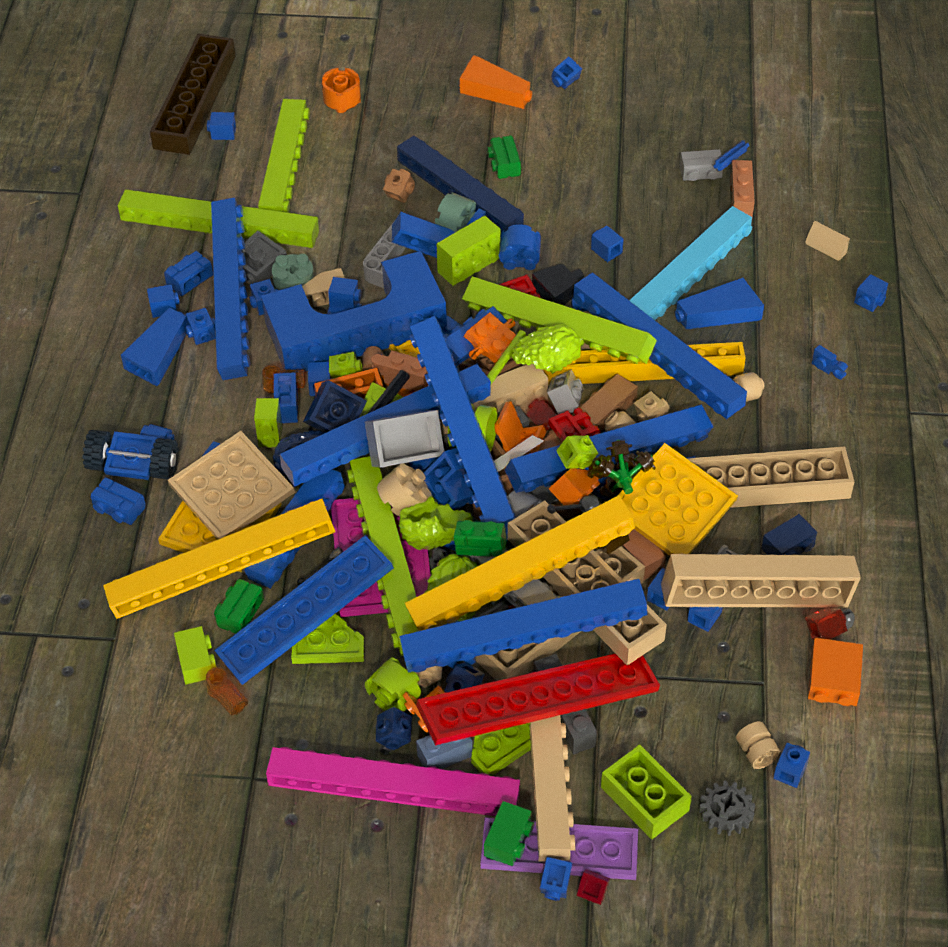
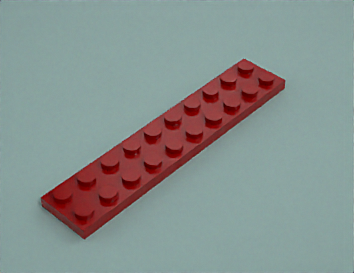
[416,653,660,745]

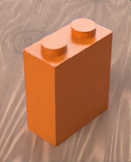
[808,638,863,706]

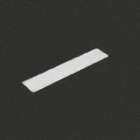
[494,435,544,472]

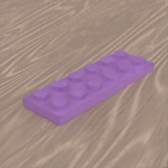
[481,818,638,880]

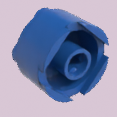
[499,225,541,270]

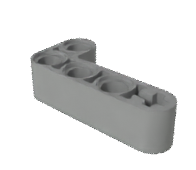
[363,222,406,288]

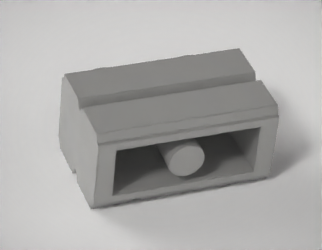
[680,149,723,181]

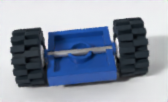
[82,430,179,480]

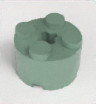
[435,192,476,232]
[272,254,314,291]

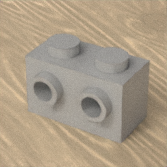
[547,369,584,415]

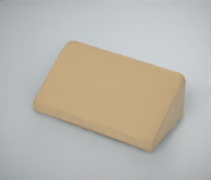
[805,221,850,261]

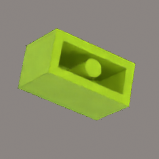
[254,398,283,448]
[174,626,216,685]

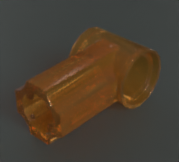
[262,365,305,393]
[206,668,248,715]

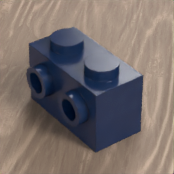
[761,514,817,555]

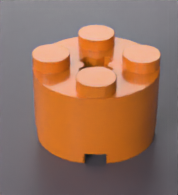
[322,68,361,113]

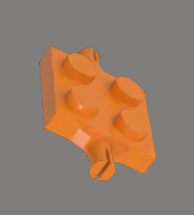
[463,312,516,364]

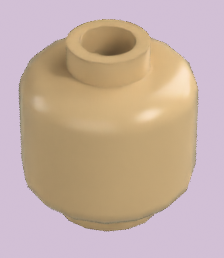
[733,372,764,402]
[604,411,636,432]

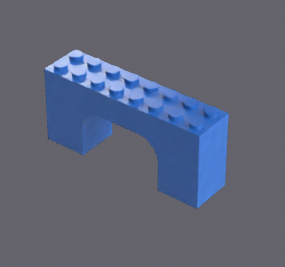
[261,251,447,375]

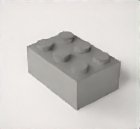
[365,410,444,467]

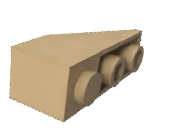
[302,268,345,308]

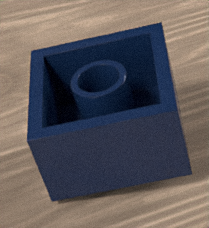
[303,380,367,432]

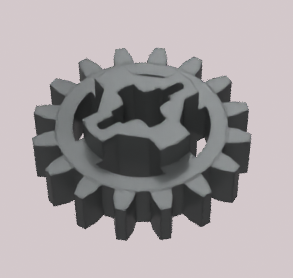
[699,781,755,836]

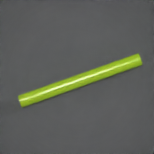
[487,330,526,384]

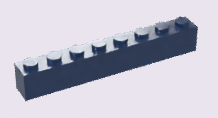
[397,136,524,235]

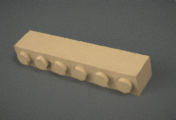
[529,715,575,862]

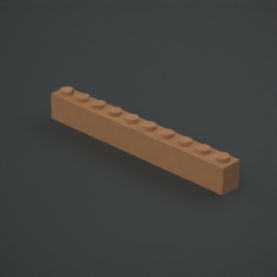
[473,374,638,521]

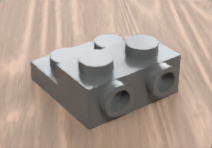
[242,231,287,284]

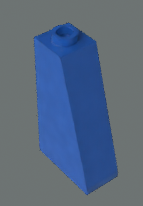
[675,278,764,329]
[121,308,187,386]

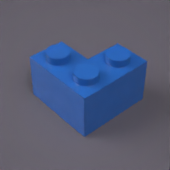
[327,277,363,314]
[424,448,473,510]

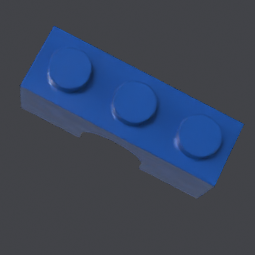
[647,568,723,632]

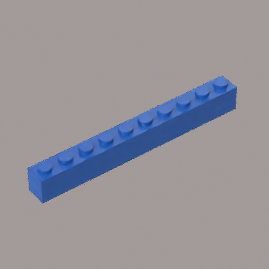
[211,197,250,380]
[573,272,747,419]
[409,316,516,529]
[280,364,491,487]
[505,405,713,493]
[399,579,647,672]

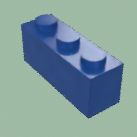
[392,212,455,258]

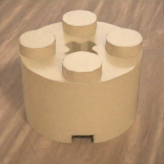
[377,463,432,516]

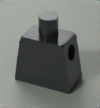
[532,264,584,306]

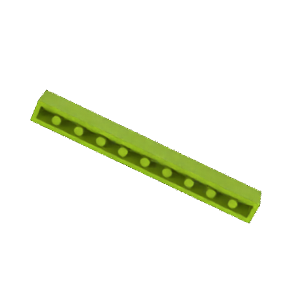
[118,189,319,248]
[462,276,657,364]
[347,456,418,656]

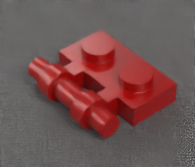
[549,408,601,443]

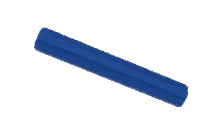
[713,140,749,171]

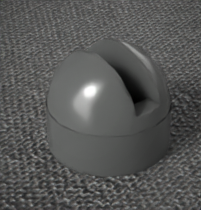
[835,608,855,629]

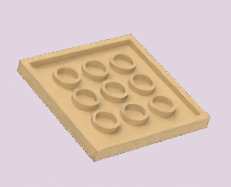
[168,431,295,540]

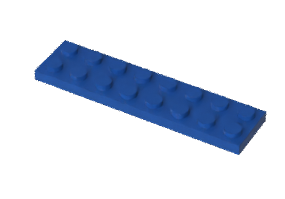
[214,535,394,685]

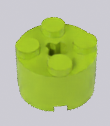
[365,657,421,712]

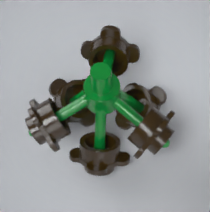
[588,439,656,500]

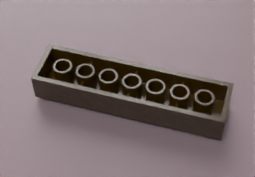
[150,34,236,155]

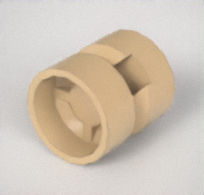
[736,721,781,769]

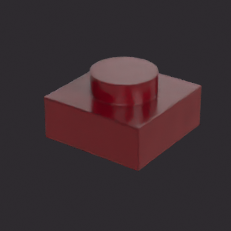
[576,869,610,905]

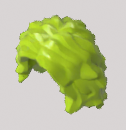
[512,324,581,374]
[399,496,473,550]
[425,554,477,621]

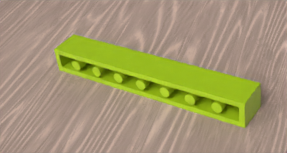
[258,99,310,213]

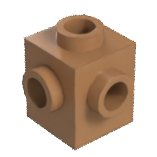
[383,169,415,203]

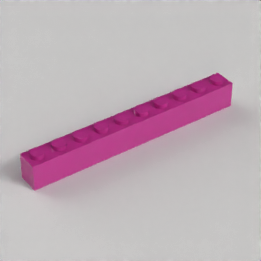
[266,747,520,816]

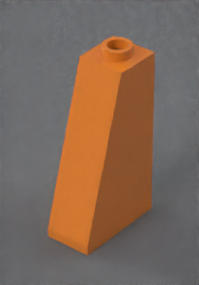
[460,55,532,109]

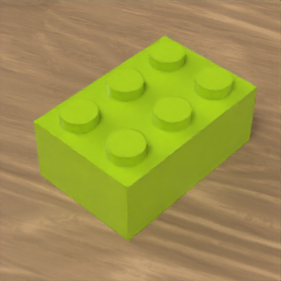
[437,216,500,286]
[601,744,692,840]

